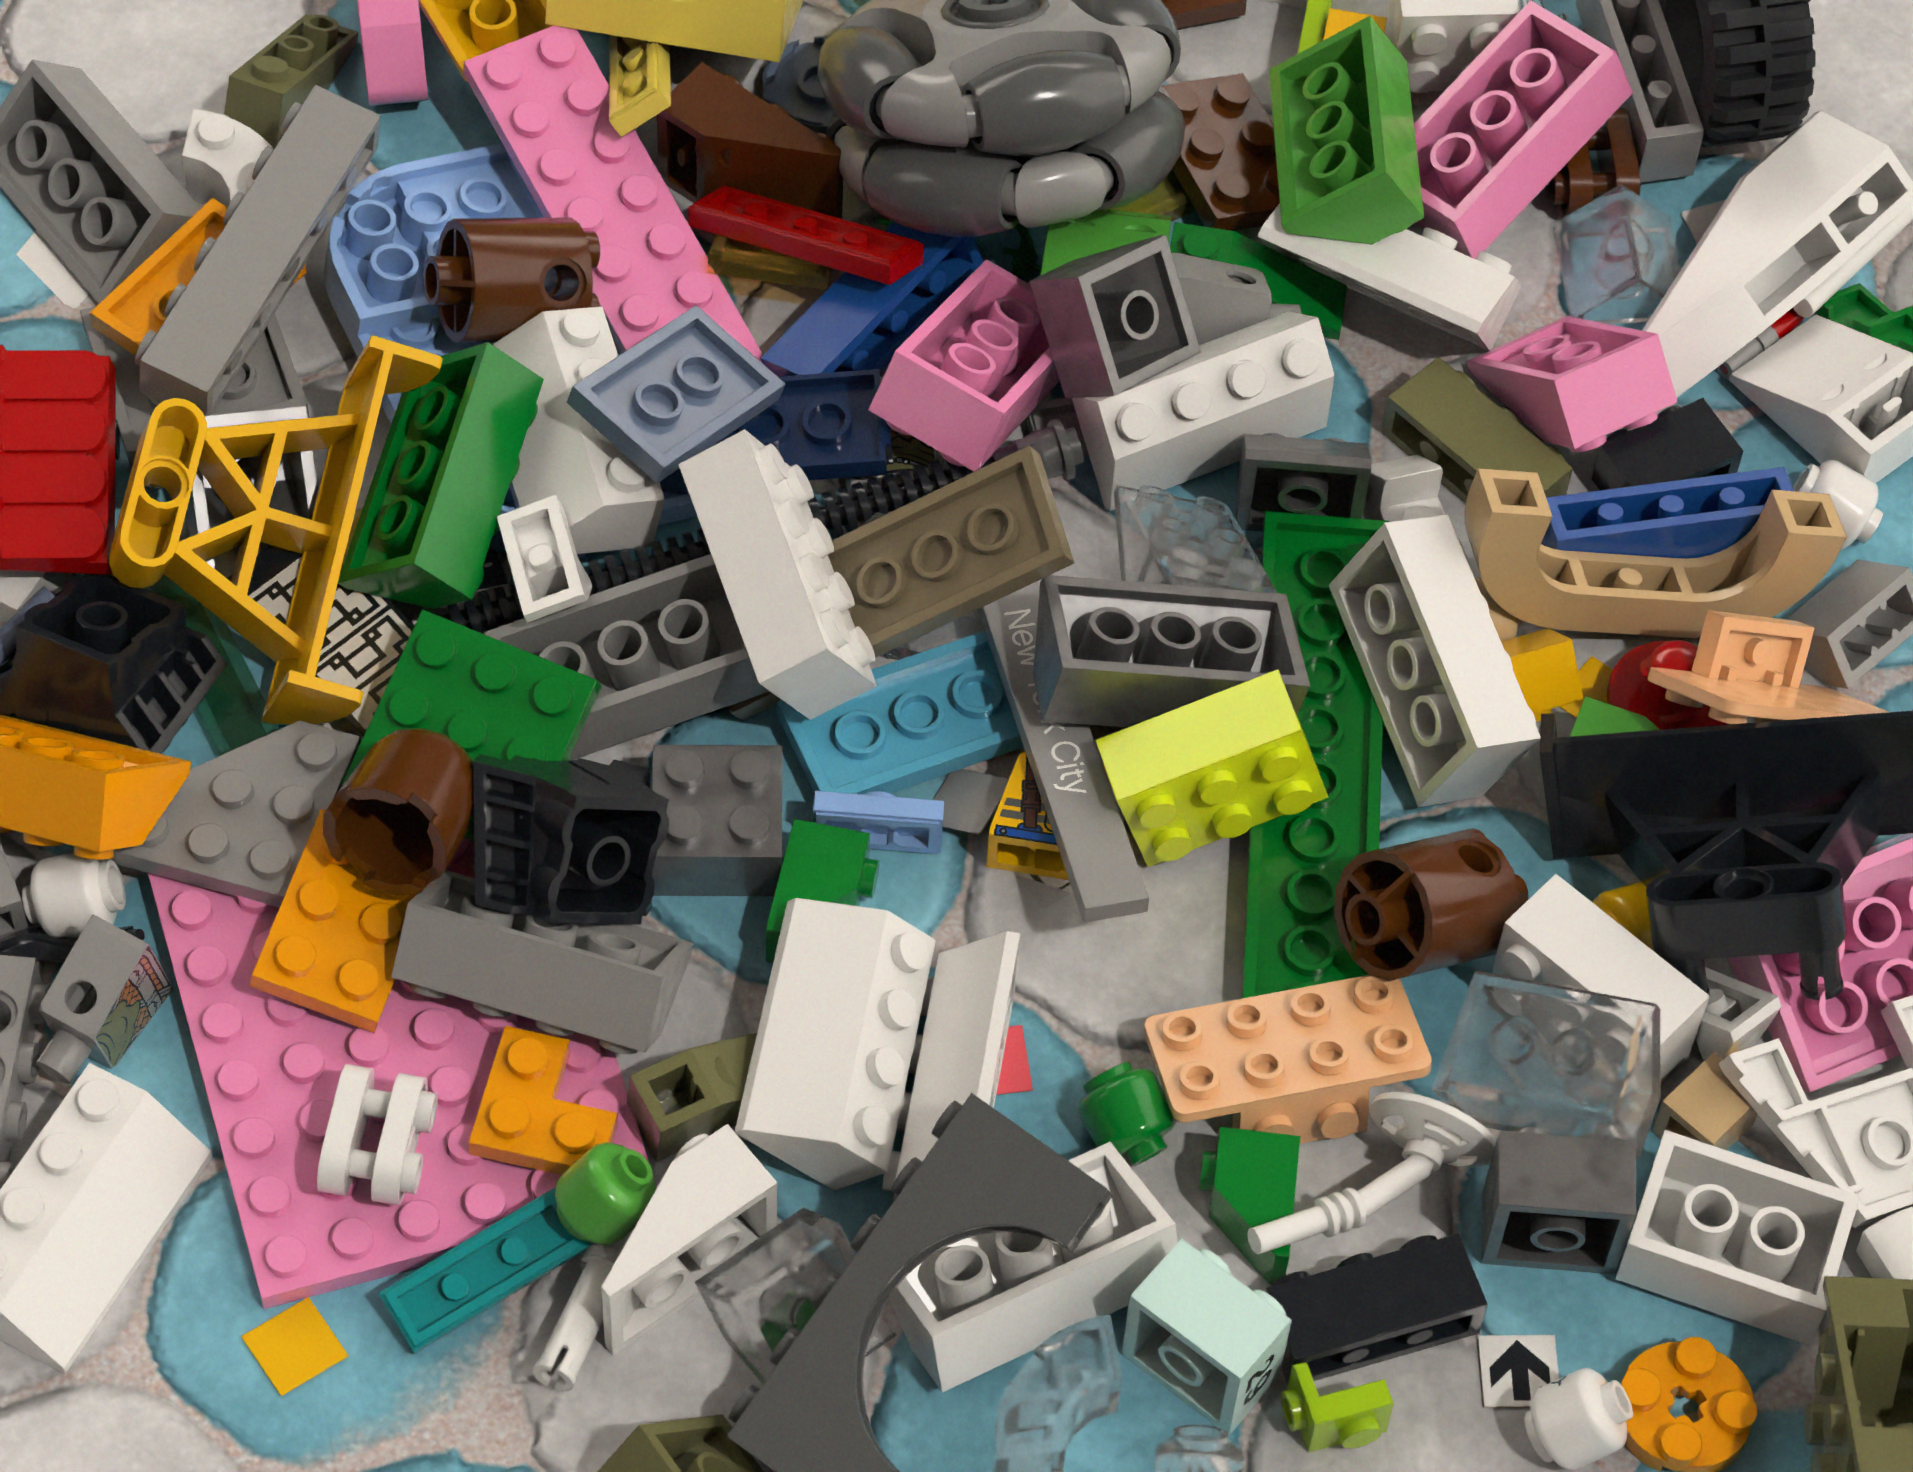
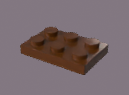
[1161,73,1280,231]

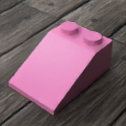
[1467,316,1678,452]

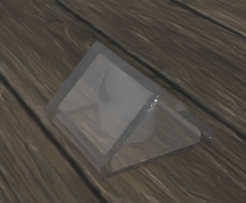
[1553,184,1682,324]

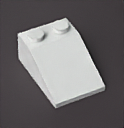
[601,1124,777,1355]

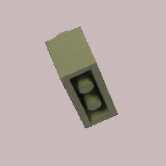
[1381,356,1573,503]

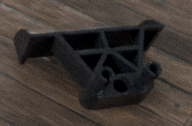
[1539,711,1913,1000]

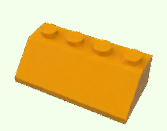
[0,715,191,860]

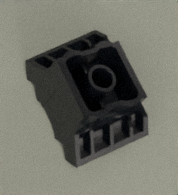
[0,574,228,754]
[472,754,669,925]

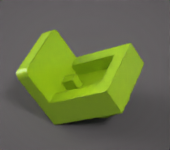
[1281,1362,1394,1453]

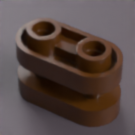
[1549,108,1640,216]

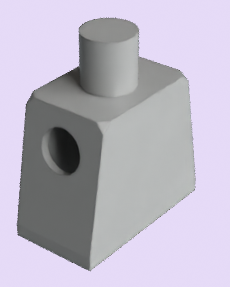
[1171,253,1301,345]

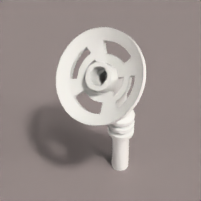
[1247,1092,1496,1254]

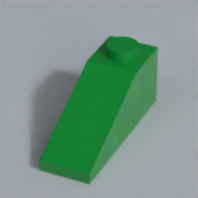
[1170,222,1347,340]

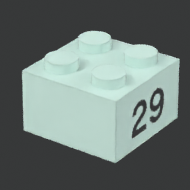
[1121,1238,1292,1436]

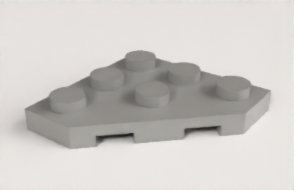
[109,721,361,908]

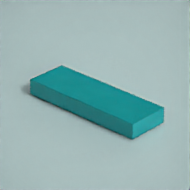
[379,1187,591,1354]

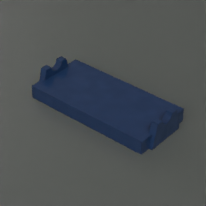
[659,369,893,492]

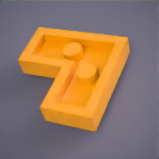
[468,1025,618,1175]

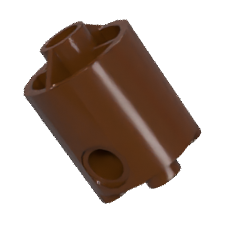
[423,217,600,343]
[1334,828,1529,981]

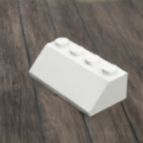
[1257,204,1521,351]
[493,306,665,554]
[1072,311,1335,511]
[735,898,936,1191]
[882,931,1020,1202]
[0,1063,212,1374]
[889,1142,1178,1393]

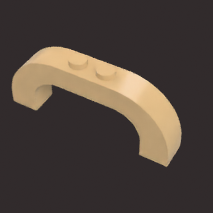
[1464,468,1847,638]

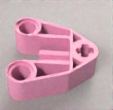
[357,0,428,106]

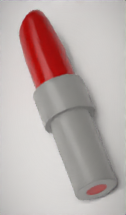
[1716,308,1804,380]

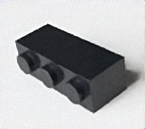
[1266,1234,1488,1386]

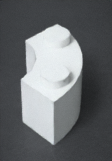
[182,109,273,207]

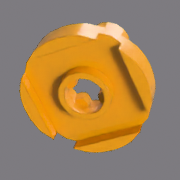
[1621,1337,1757,1472]

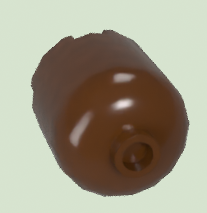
[323,728,474,895]

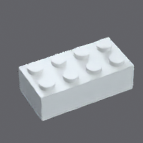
[678,429,877,720]
[1328,515,1541,807]

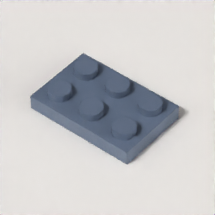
[566,305,786,484]

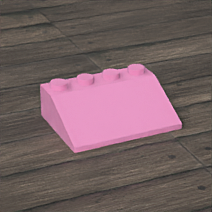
[1728,833,1913,1093]

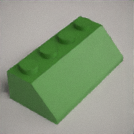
[1269,16,1424,245]

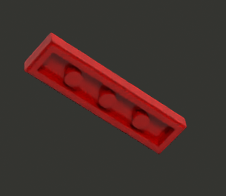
[688,185,924,285]

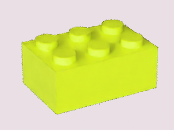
[1096,669,1329,867]

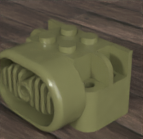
[1804,1276,1913,1472]

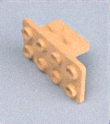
[1648,610,1889,724]
[1144,975,1432,1144]

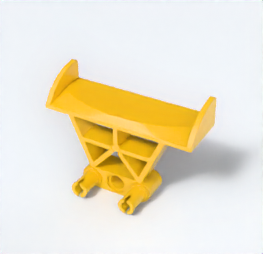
[109,335,443,725]

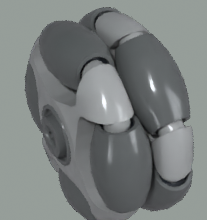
[818,0,1186,238]

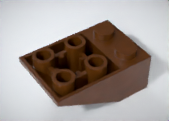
[657,62,843,219]

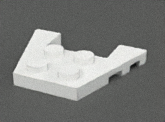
[1718,995,1913,1228]

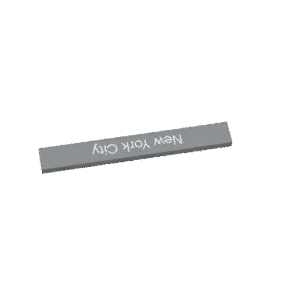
[977,581,1149,923]

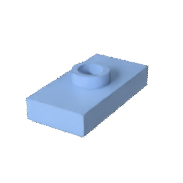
[813,791,944,854]

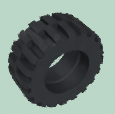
[1658,0,1816,148]

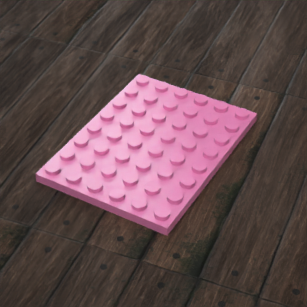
[147,839,657,1309]

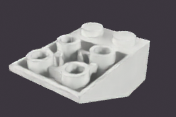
[1729,314,1913,484]

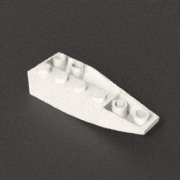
[1642,110,1913,398]

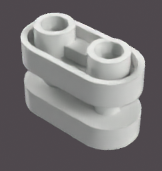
[317,1064,438,1205]

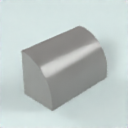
[1786,560,1913,689]

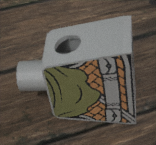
[36,914,174,1084]

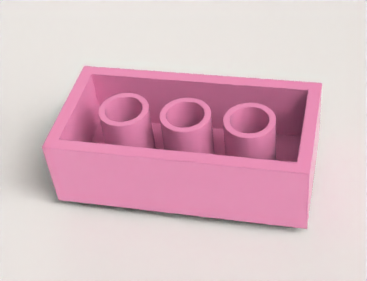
[1414,0,1633,259]
[868,259,1060,472]

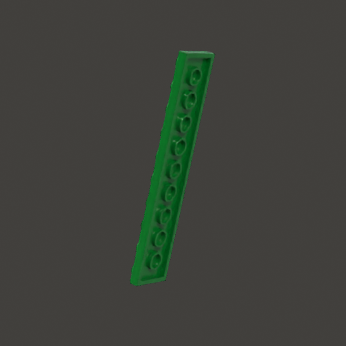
[1241,511,1389,999]

